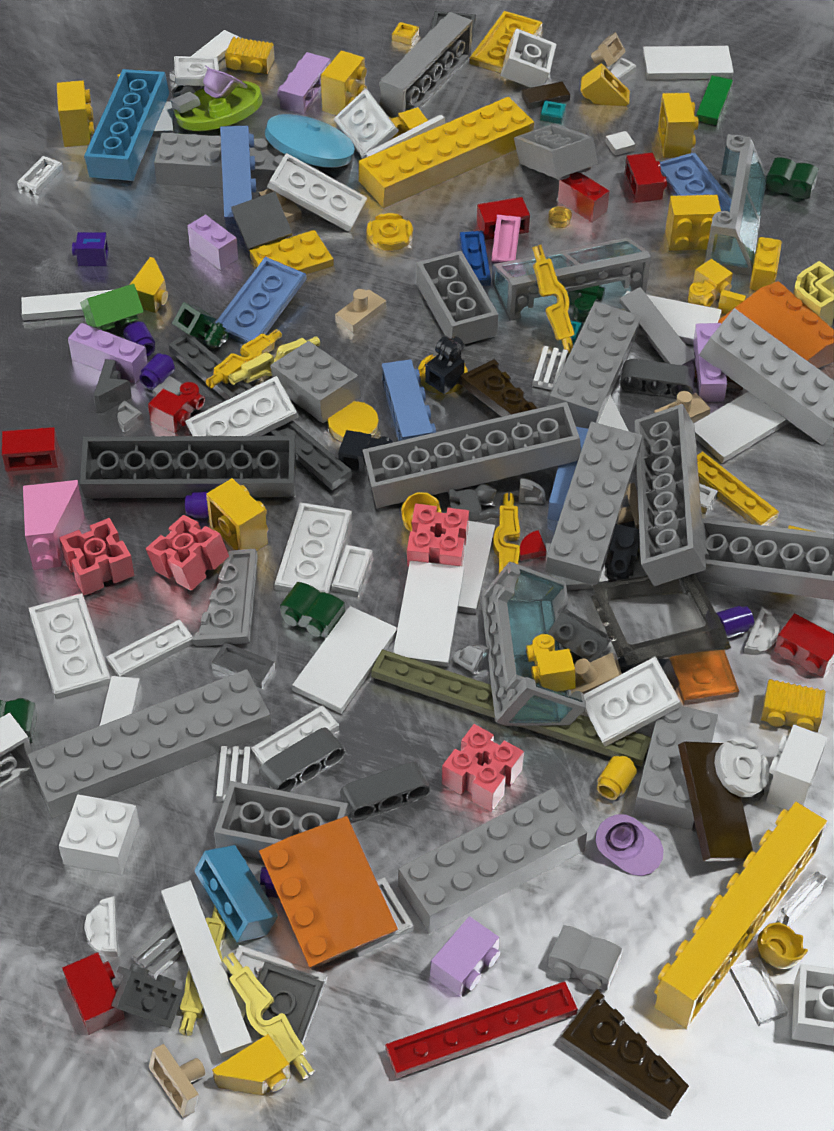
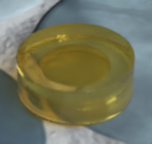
[548,206,572,228]

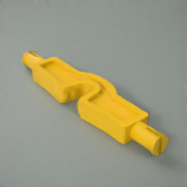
[532,244,574,353]
[206,329,282,388]
[493,493,520,573]

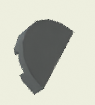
[171,85,202,99]

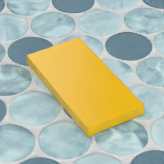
[469,11,543,73]

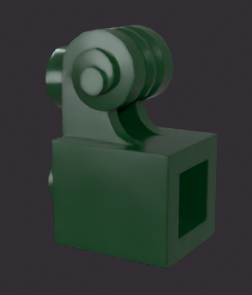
[568,285,605,322]
[172,302,229,347]

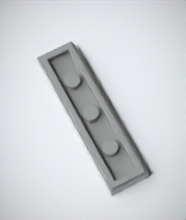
[619,287,695,366]

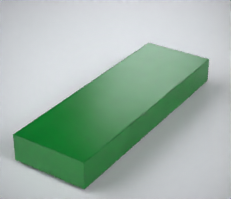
[696,75,733,125]

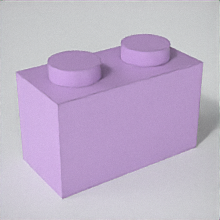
[187,215,238,270]
[430,916,500,997]

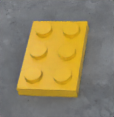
[249,230,334,275]

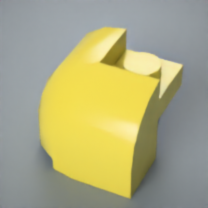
[793,261,834,326]

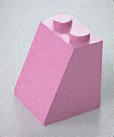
[23,480,85,570]

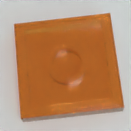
[668,646,739,706]

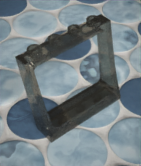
[591,574,731,665]

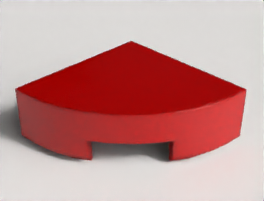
[519,530,546,561]

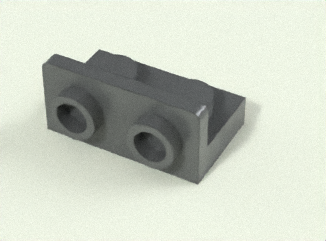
[548,608,612,662]
[111,964,185,1029]

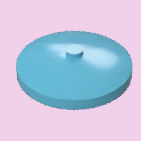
[265,114,355,167]

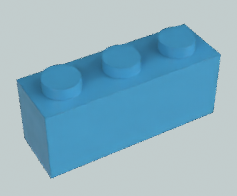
[194,845,279,943]

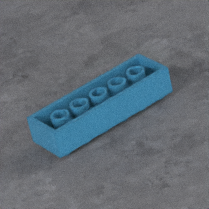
[84,69,170,181]

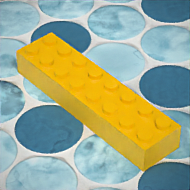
[358,96,534,208]
[654,801,827,1029]

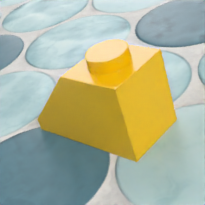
[581,63,630,106]
[130,257,168,313]
[212,1034,291,1095]

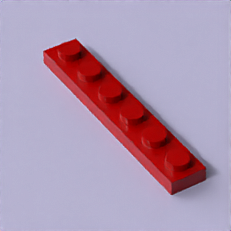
[385,981,578,1078]

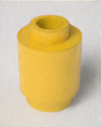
[596,756,637,800]

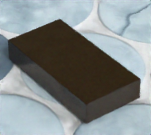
[521,81,570,109]

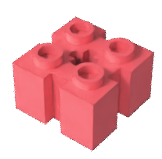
[407,504,469,567]
[145,515,229,591]
[59,518,135,596]
[442,724,524,812]

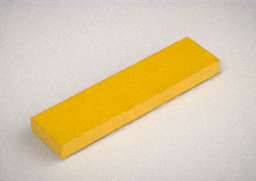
[697,451,779,526]

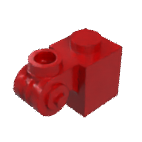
[148,382,205,433]

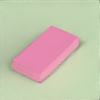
[491,215,521,263]

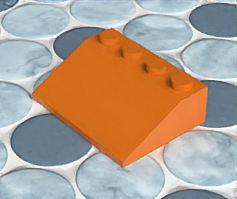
[718,281,834,368]
[259,816,398,970]

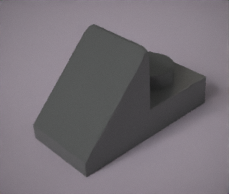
[93,359,132,414]

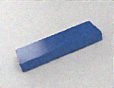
[459,231,491,286]

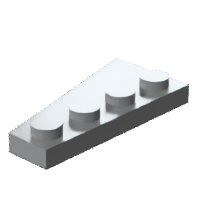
[193,549,258,647]

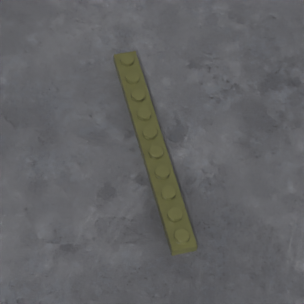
[371,649,651,767]

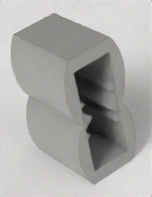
[548,925,622,990]

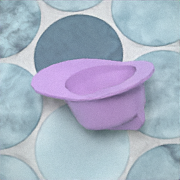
[203,65,247,98]
[595,814,664,876]

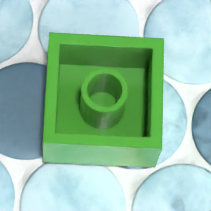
[80,284,144,331]

